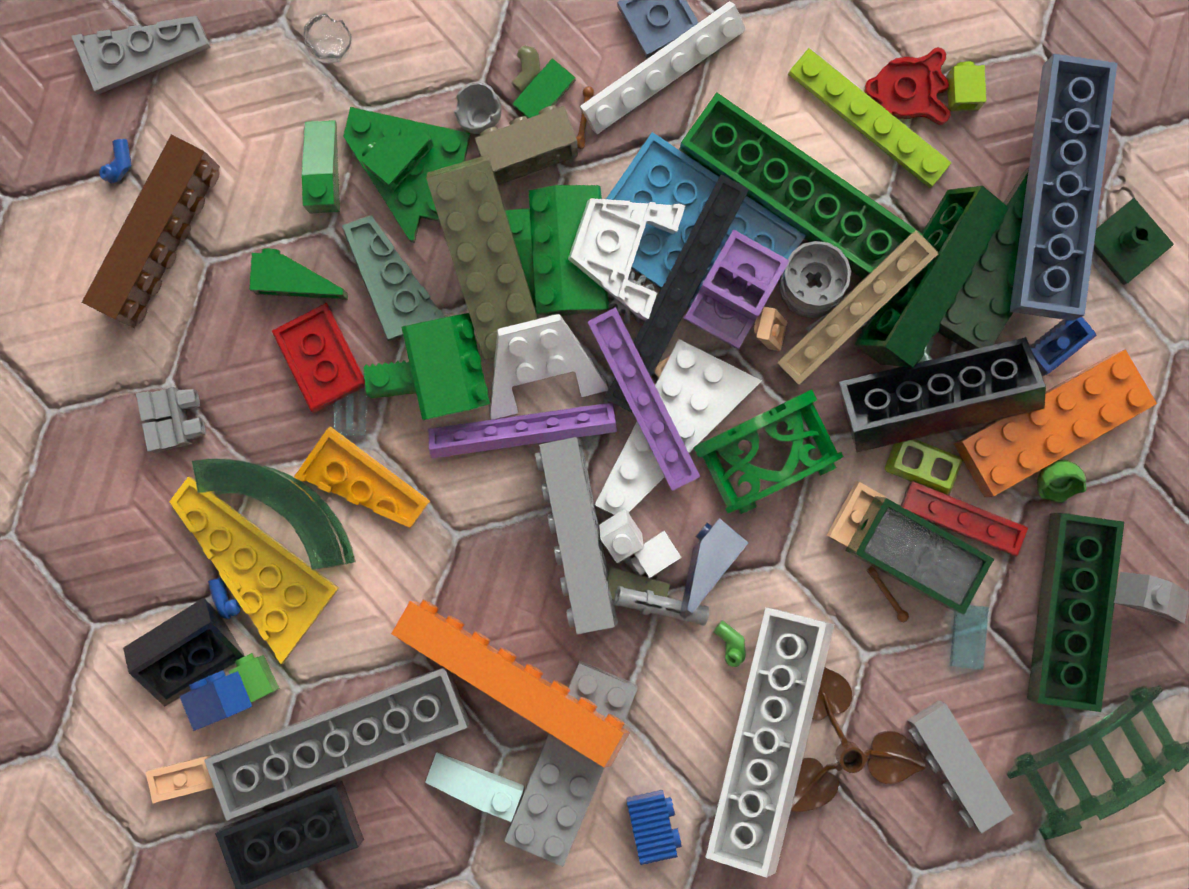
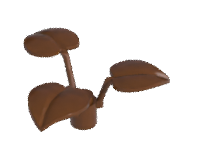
[791,667,926,812]

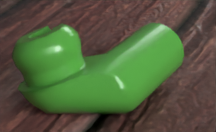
[713,620,746,667]

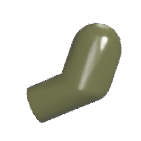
[511,45,540,93]

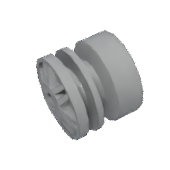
[779,241,851,318]

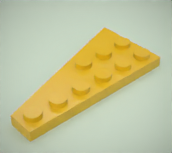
[169,477,339,664]

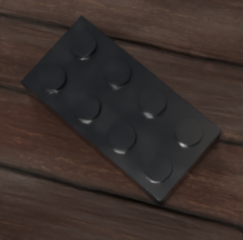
[215,781,364,889]

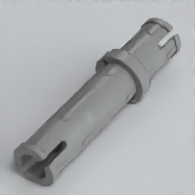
[614,586,709,626]

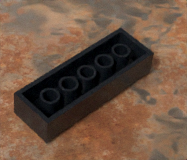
[839,337,1046,453]

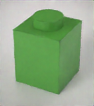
[228,653,280,702]

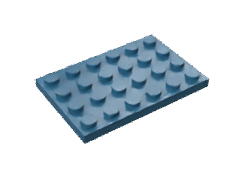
[606,132,806,308]

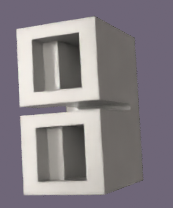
[136,387,206,453]

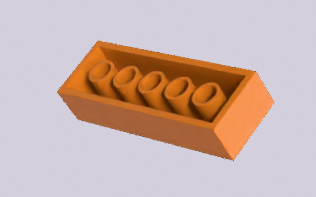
[953,349,1157,497]

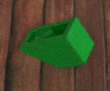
[361,134,434,192]

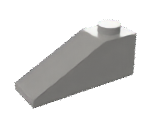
[1114,572,1189,624]

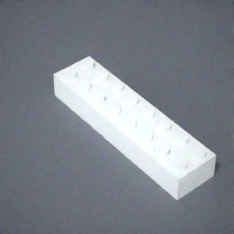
[706,607,835,878]

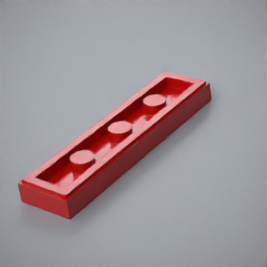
[901,481,1028,557]

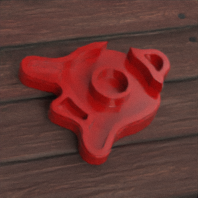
[864,47,951,125]

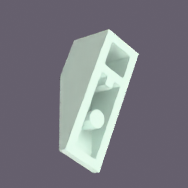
[425,752,524,822]

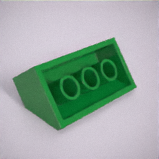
[528,185,609,316]

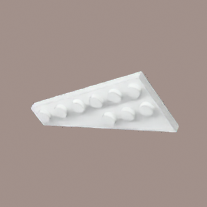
[595,339,762,515]

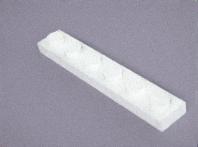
[580,1,746,134]

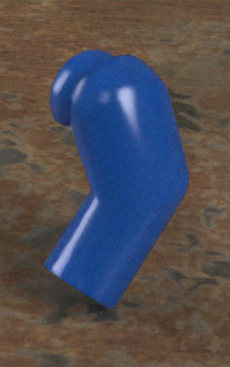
[99,139,132,183]
[208,578,240,619]

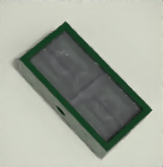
[845,496,994,615]

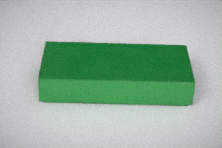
[513,58,576,119]

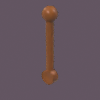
[576,86,594,149]
[866,566,909,622]

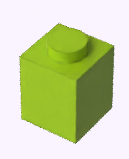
[947,61,986,111]

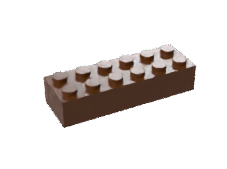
[81,134,220,328]

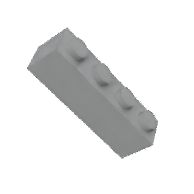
[908,700,1014,834]

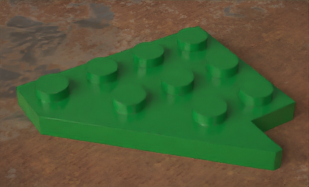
[343,107,471,243]

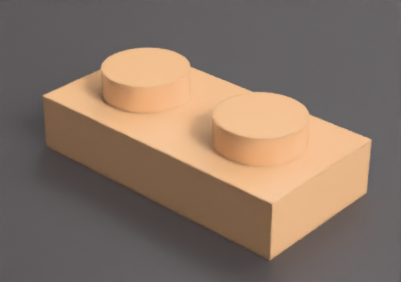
[754,307,787,351]
[826,481,886,547]
[145,755,214,803]

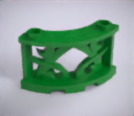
[693,389,844,515]

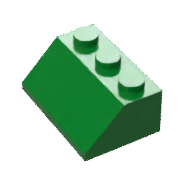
[401,313,490,420]

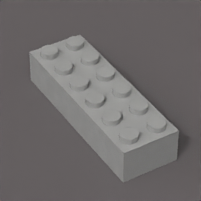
[535,437,618,634]
[504,660,638,867]

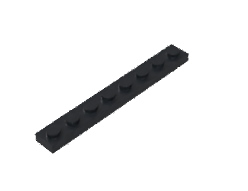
[605,175,749,413]

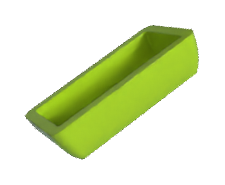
[885,439,963,495]

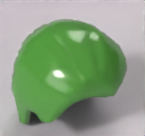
[1037,460,1087,503]

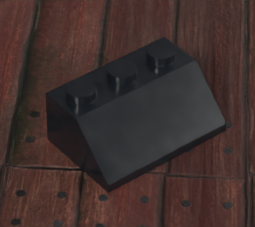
[123,598,244,707]

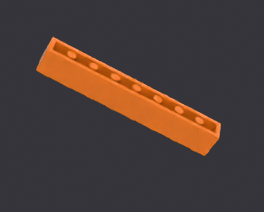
[391,599,630,768]

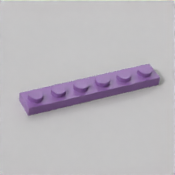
[587,307,700,491]
[428,403,617,458]

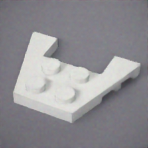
[568,198,685,320]
[489,314,608,420]

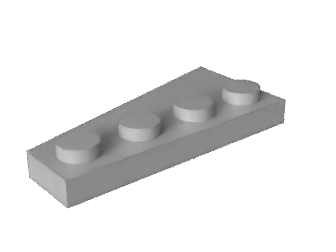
[72,16,211,95]

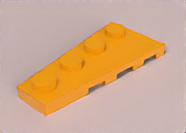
[293,427,430,528]

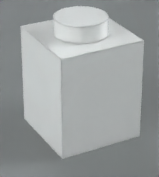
[599,509,644,563]
[631,531,682,578]

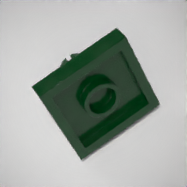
[1093,198,1174,285]

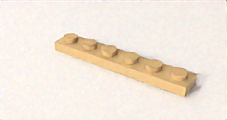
[777,230,938,384]

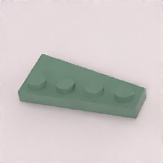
[342,215,445,342]

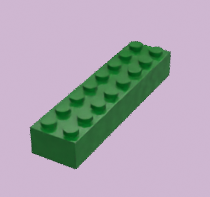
[679,92,923,279]

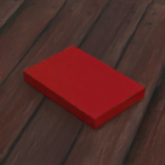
[272,303,365,413]

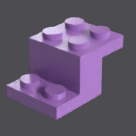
[684,229,789,349]

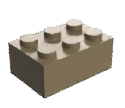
[475,105,578,185]

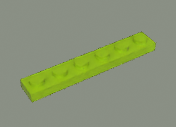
[788,48,952,188]

